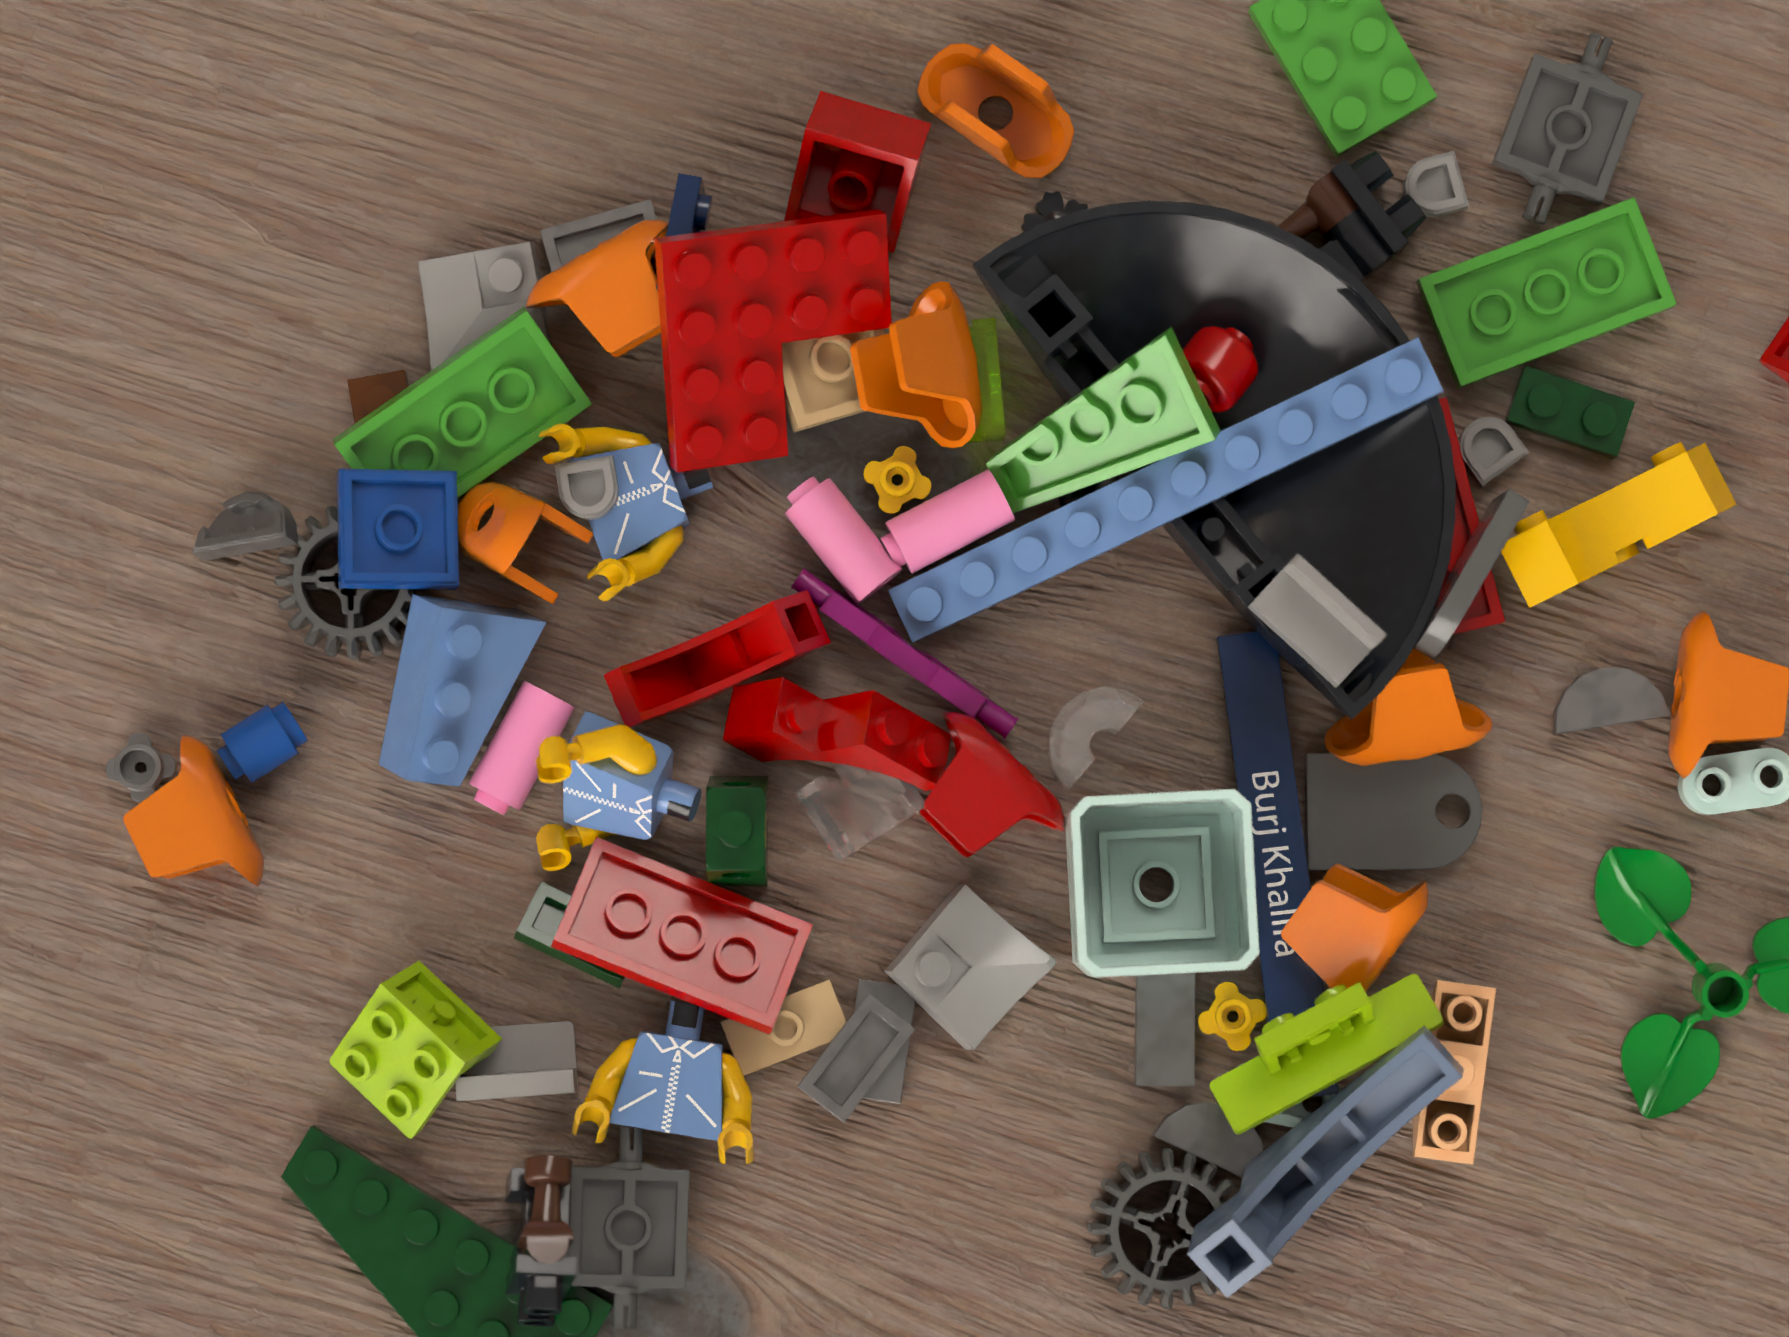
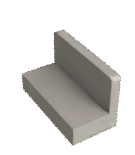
[1248,554,1386,688]
[455,1021,579,1101]

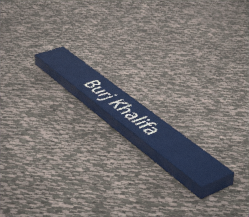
[1217,631,1338,1097]

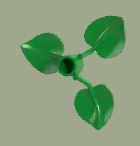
[1594,846,1789,1119]

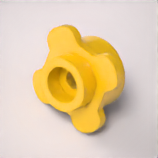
[864,446,931,514]
[1198,982,1267,1051]

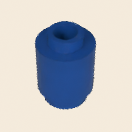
[217,702,308,783]

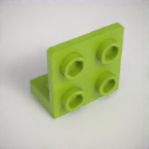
[329,961,502,1138]

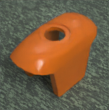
[917,43,1074,178]
[526,219,669,358]
[850,281,983,448]
[457,482,593,604]
[1668,611,1789,779]
[1324,648,1493,766]
[123,734,264,887]
[1281,863,1429,994]

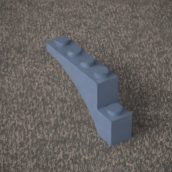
[1187,1025,1464,1298]

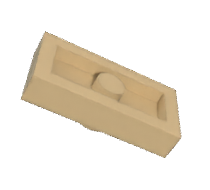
[721,979,846,1076]

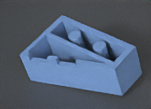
[379,594,546,787]

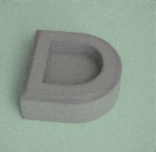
[1403,151,1469,217]
[1458,417,1529,488]
[554,455,619,520]

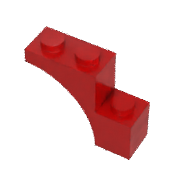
[603,590,831,728]
[723,677,952,791]

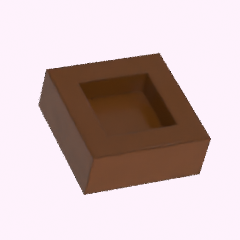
[347,370,409,423]

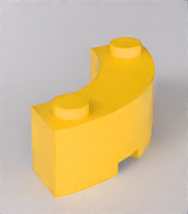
[1501,441,1737,608]

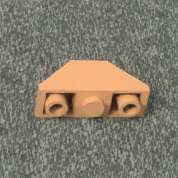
[1413,980,1496,1165]

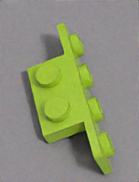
[1210,974,1443,1134]

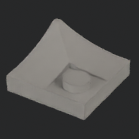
[418,242,553,371]
[884,884,1057,1050]

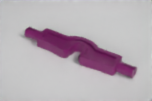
[791,568,1019,739]

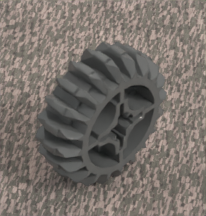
[275,505,416,660]
[1087,1148,1234,1309]

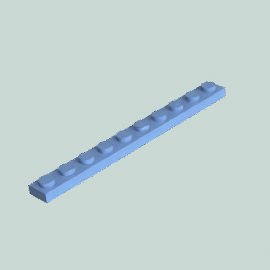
[888,338,1444,643]

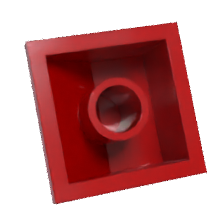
[784,91,931,253]

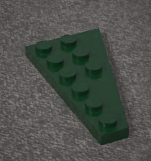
[281,1125,614,1337]

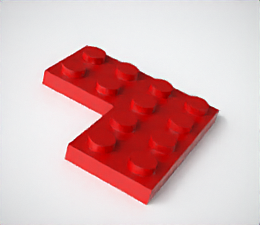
[654,209,892,472]

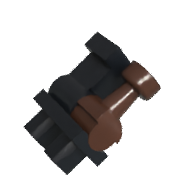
[1266,151,1426,282]
[505,1155,577,1327]

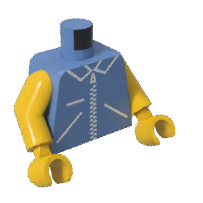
[539,424,714,601]
[535,711,702,871]
[571,1000,754,1164]

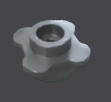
[106,733,177,803]

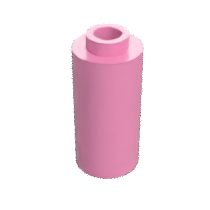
[880,469,1015,574]
[785,476,902,605]
[468,680,575,815]

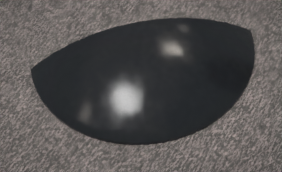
[972,200,1456,720]

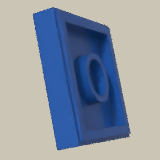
[337,469,459,590]

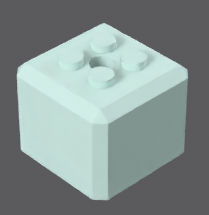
[1065,789,1259,977]

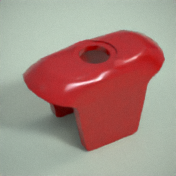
[919,712,1065,858]

